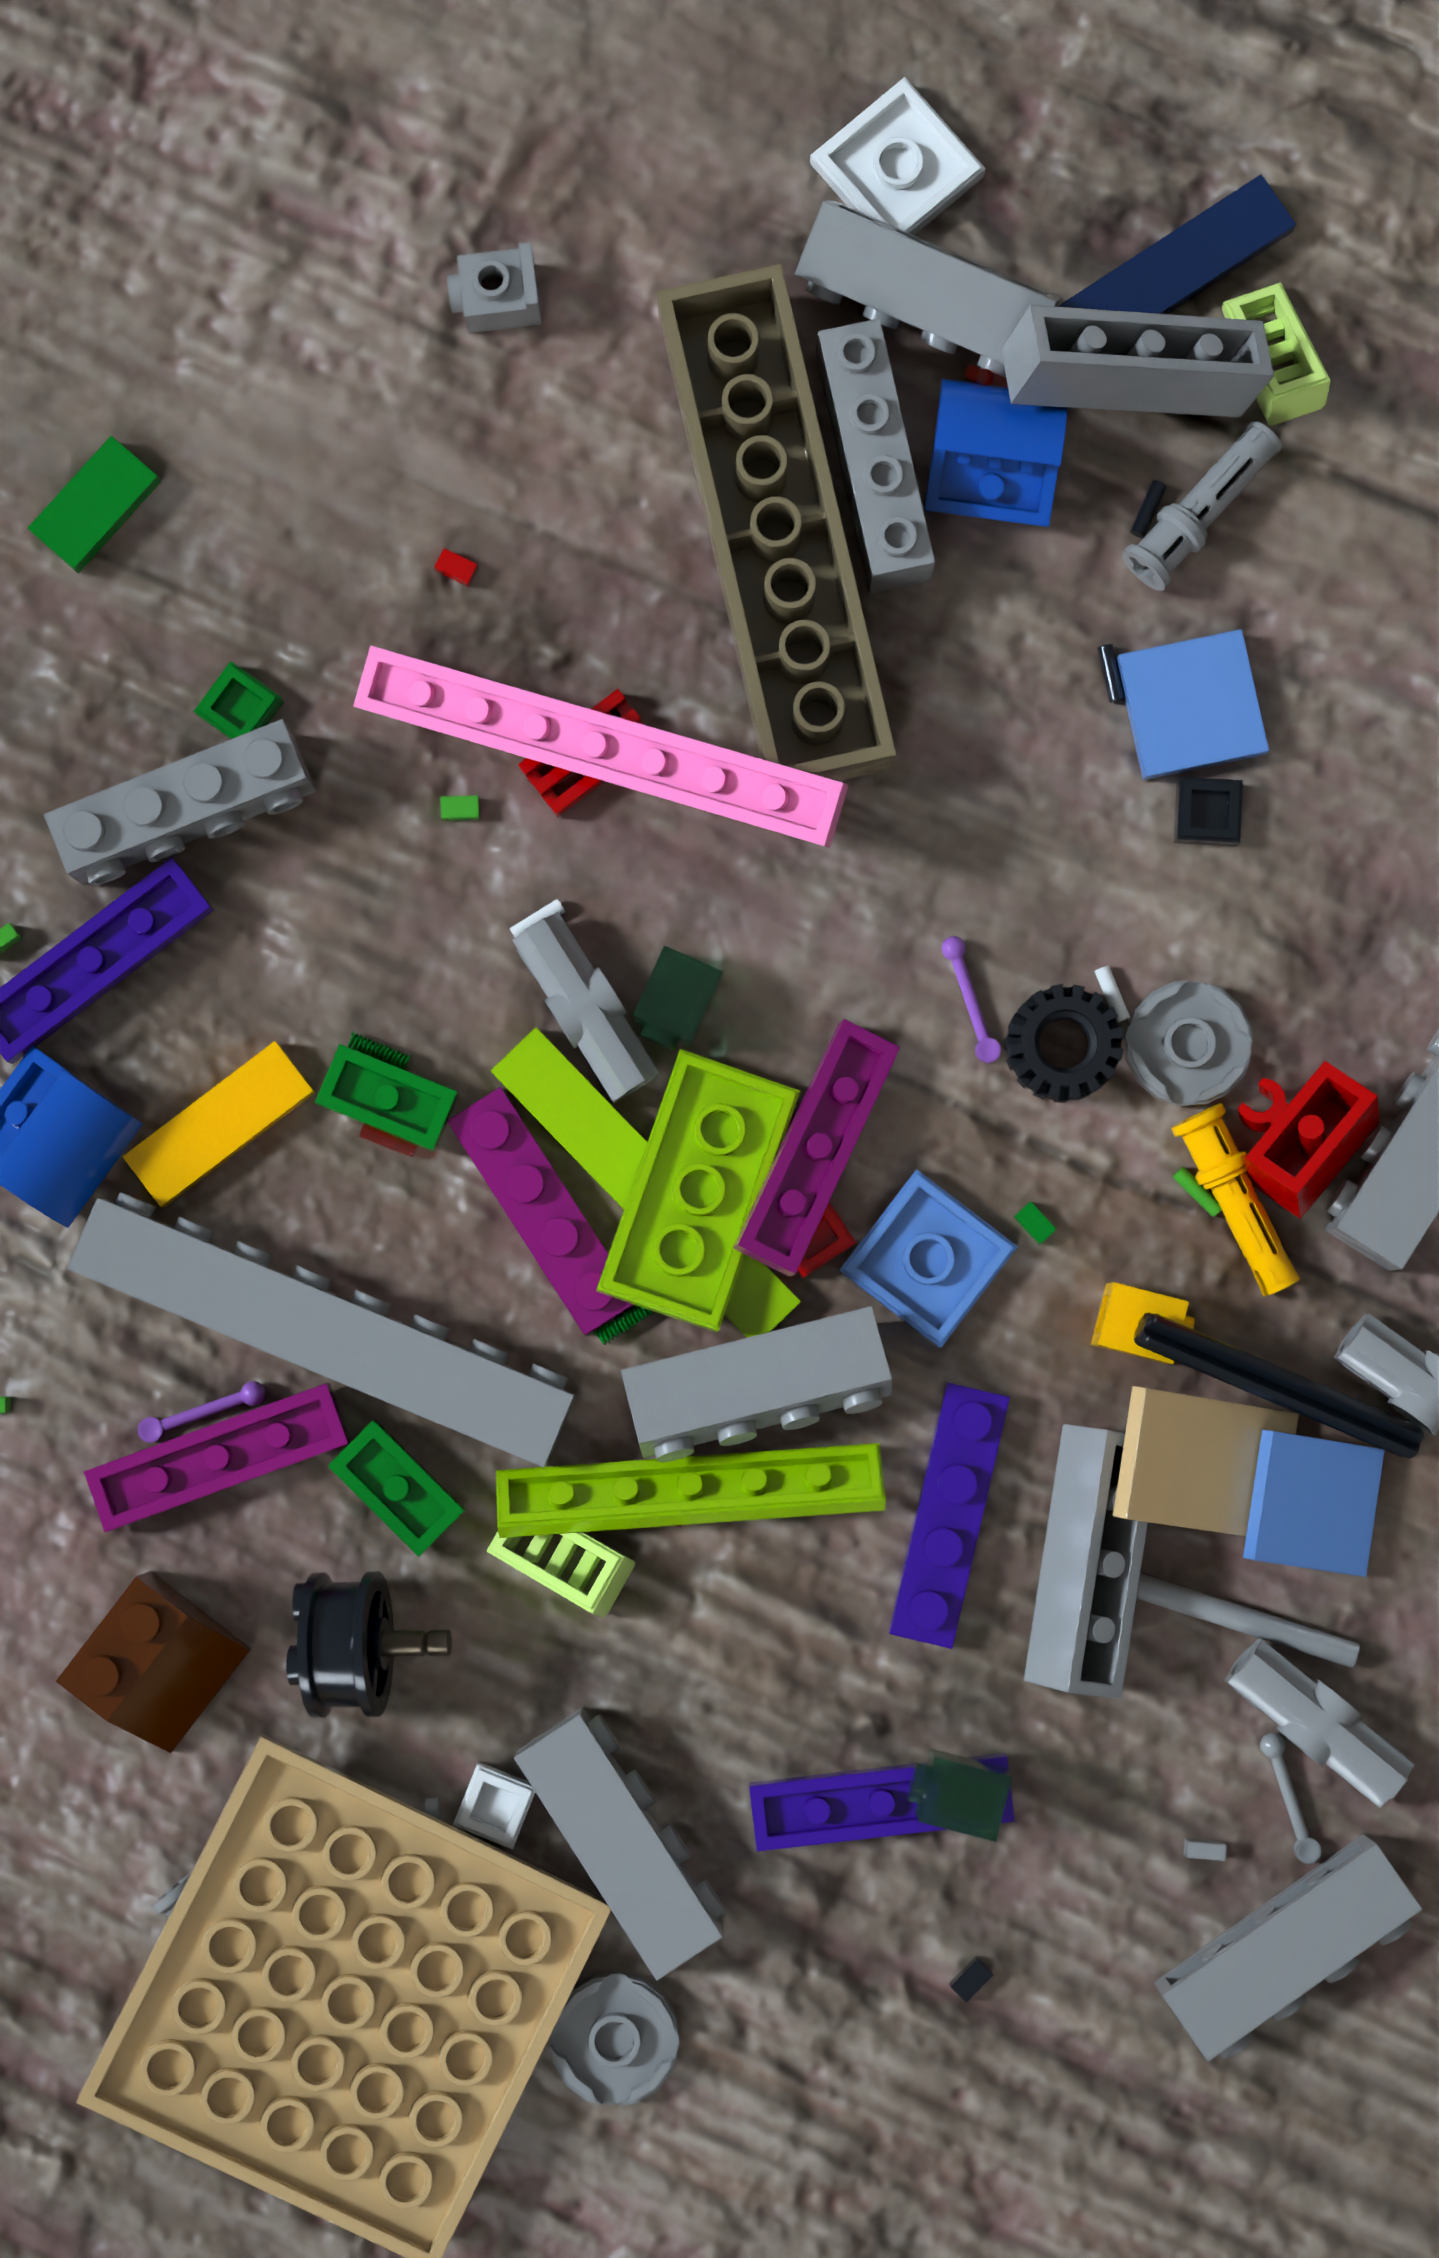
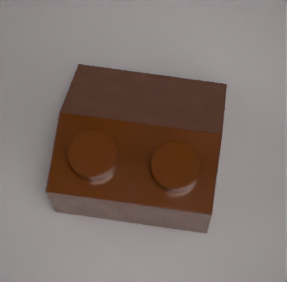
[56,1571,251,1753]

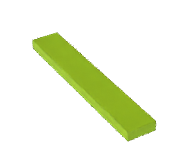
[490,1027,801,1338]
[496,1443,886,1538]

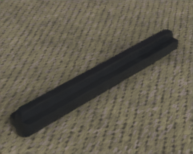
[1134,1313,1424,1459]

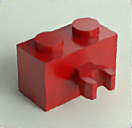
[1238,1061,1379,1219]

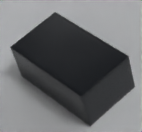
[949,1956,993,2003]

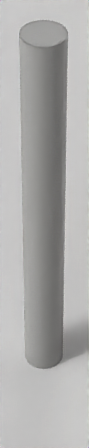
[1136,1573,1360,1668]

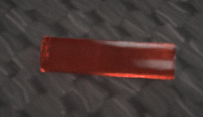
[965,365,994,385]
[359,1124,418,1158]

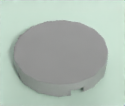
[1124,981,1253,1107]
[550,1971,680,2106]

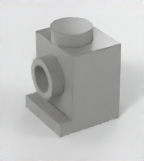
[447,242,542,333]

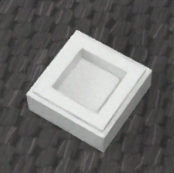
[453,1762,535,1849]

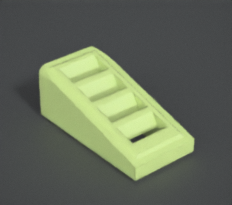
[1222,282,1331,426]
[487,1532,635,1618]

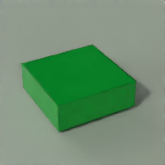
[193,661,284,740]

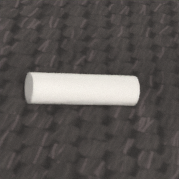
[509,899,565,938]
[1094,965,1130,1023]

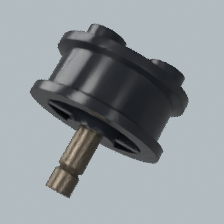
[286,1571,452,1718]

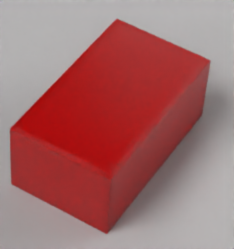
[434,548,479,587]

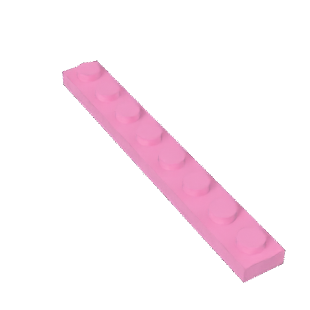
[353,645,849,848]

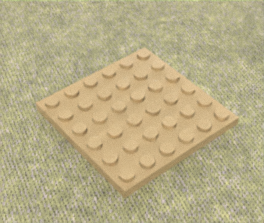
[76,1734,611,2258]

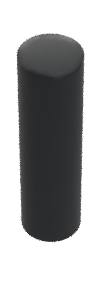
[1130,480,1167,538]
[1097,644,1125,703]

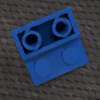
[924,379,1068,527]
[0,1045,143,1228]

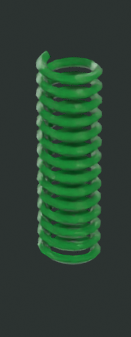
[347,1031,412,1070]
[593,1305,656,1345]

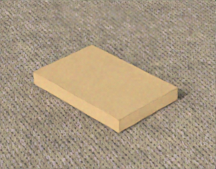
[1113,1386,1299,1536]

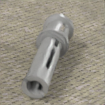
[1122,421,1282,591]

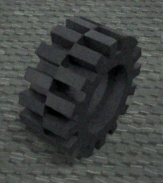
[1005,984,1124,1103]

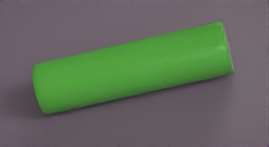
[1172,1166,1222,1217]

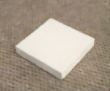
[810,77,986,235]

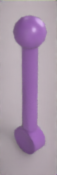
[941,936,1001,1063]
[138,1381,266,1443]

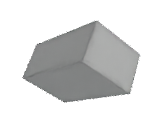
[1183,1838,1227,1861]

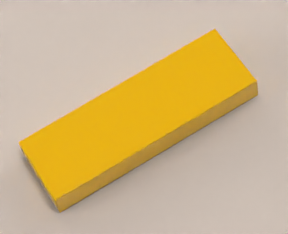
[122,1041,316,1208]

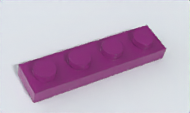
[733,1019,900,1277]
[447,1087,634,1336]
[84,1383,351,1532]

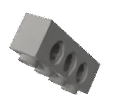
[816,318,935,595]

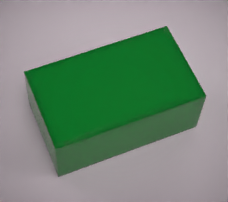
[1013,1201,1057,1245]

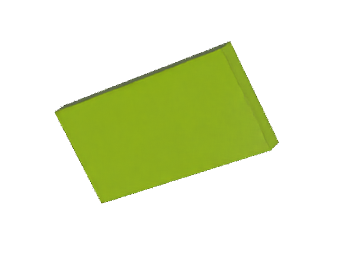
[596,1049,800,1333]

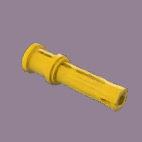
[1171,1103,1300,1296]

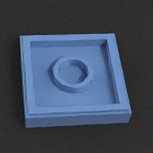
[1116,629,1269,781]
[839,1169,1018,1348]
[1243,1429,1385,1577]

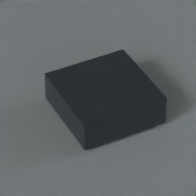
[1174,777,1243,846]

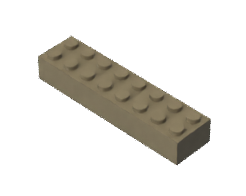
[657,263,896,781]

